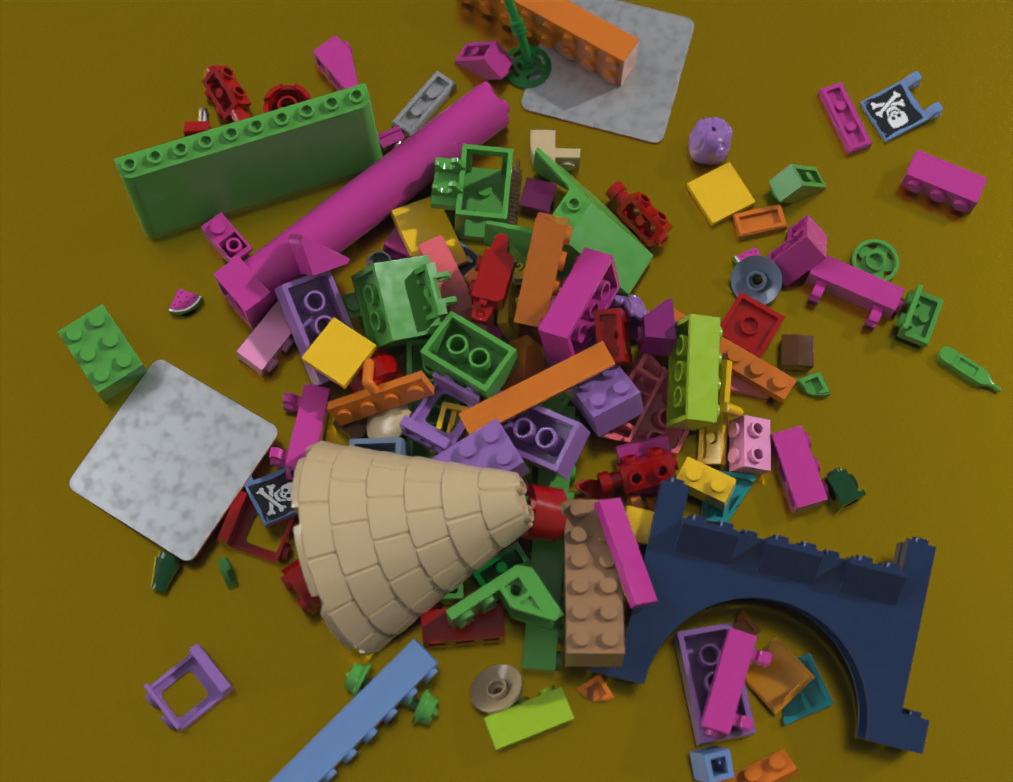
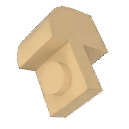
[530,130,580,171]

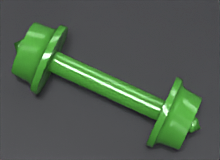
[344,663,439,726]

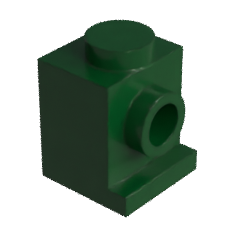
[824,467,866,512]

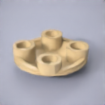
[366,404,413,438]

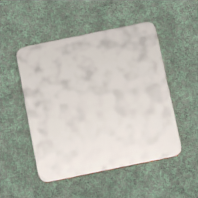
[522,0,694,144]
[70,360,278,561]

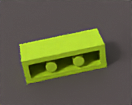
[484,685,574,752]

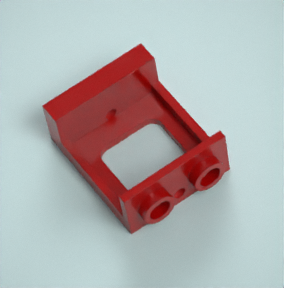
[594,308,632,367]
[217,491,299,566]

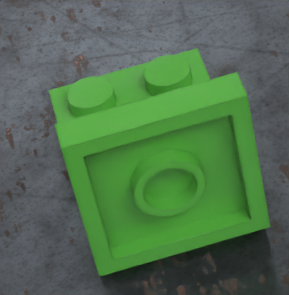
[446,565,564,630]

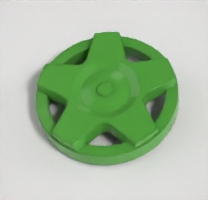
[851,239,900,282]

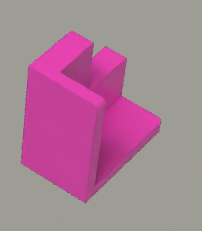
[767,215,827,286]

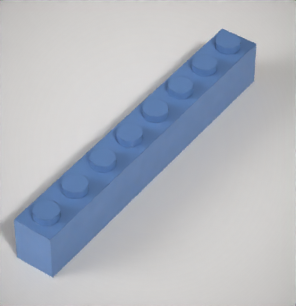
[270,639,440,782]

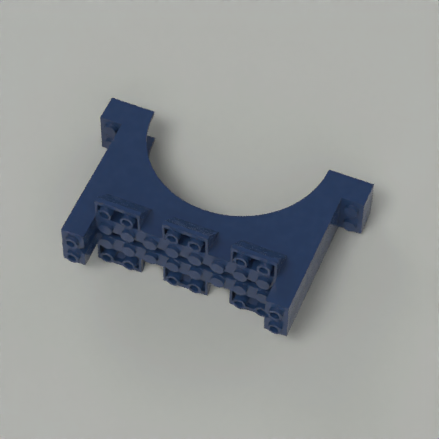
[588,477,936,754]

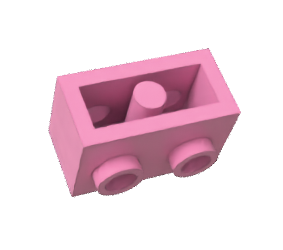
[728,415,771,476]

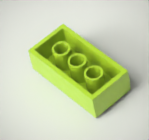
[666,314,723,431]

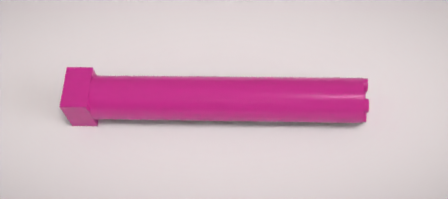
[213,81,510,330]

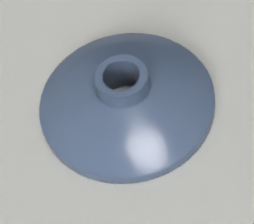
[731,255,782,305]

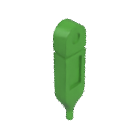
[937,346,1001,392]

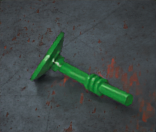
[503,0,552,89]

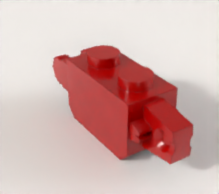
[468,233,515,325]

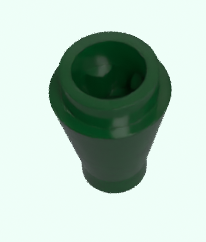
[150,551,181,593]

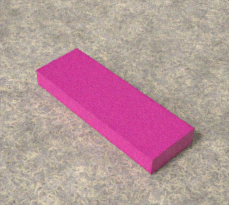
[818,82,872,155]

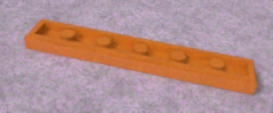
[458,341,615,435]

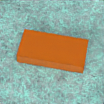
[731,204,787,240]

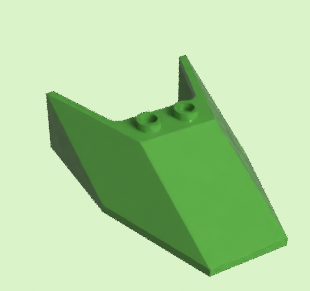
[484,147,653,296]

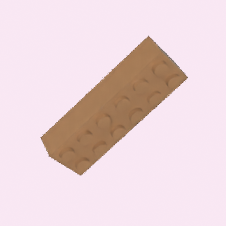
[563,499,625,667]

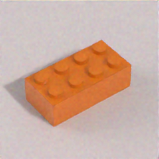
[514,212,573,327]

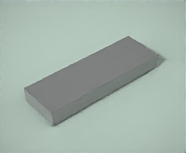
[392,70,457,137]

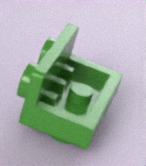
[896,284,944,348]

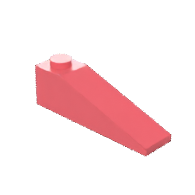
[418,235,487,330]

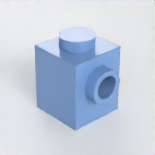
[690,745,734,782]

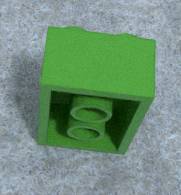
[58,304,148,402]
[420,311,519,401]

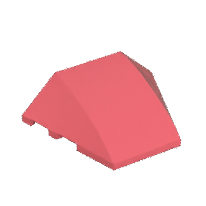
[601,353,690,454]

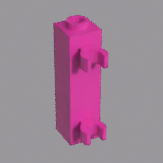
[805,255,905,328]
[269,384,331,480]
[699,628,772,740]

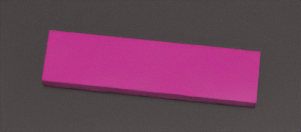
[594,498,658,608]

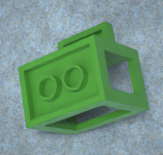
[431,144,514,241]
[351,255,457,349]

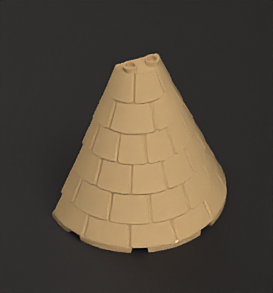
[292,441,534,654]

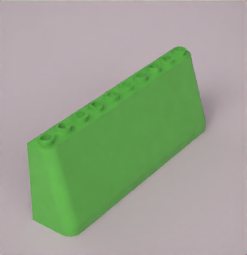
[114,83,383,239]

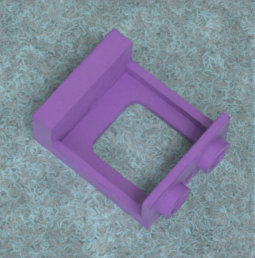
[399,372,481,454]
[144,643,235,732]

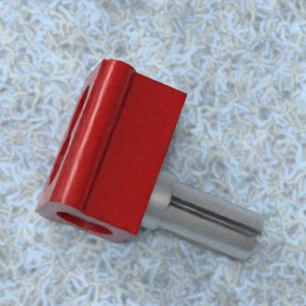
[184,107,211,137]

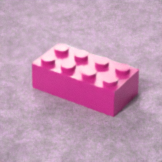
[538,247,620,363]

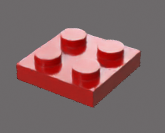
[720,292,785,358]

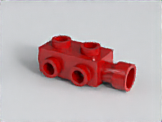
[202,65,252,123]
[605,181,673,247]
[596,447,679,495]

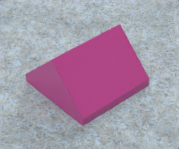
[289,234,350,276]

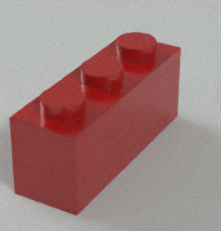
[421,602,506,648]

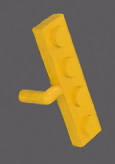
[697,360,743,465]

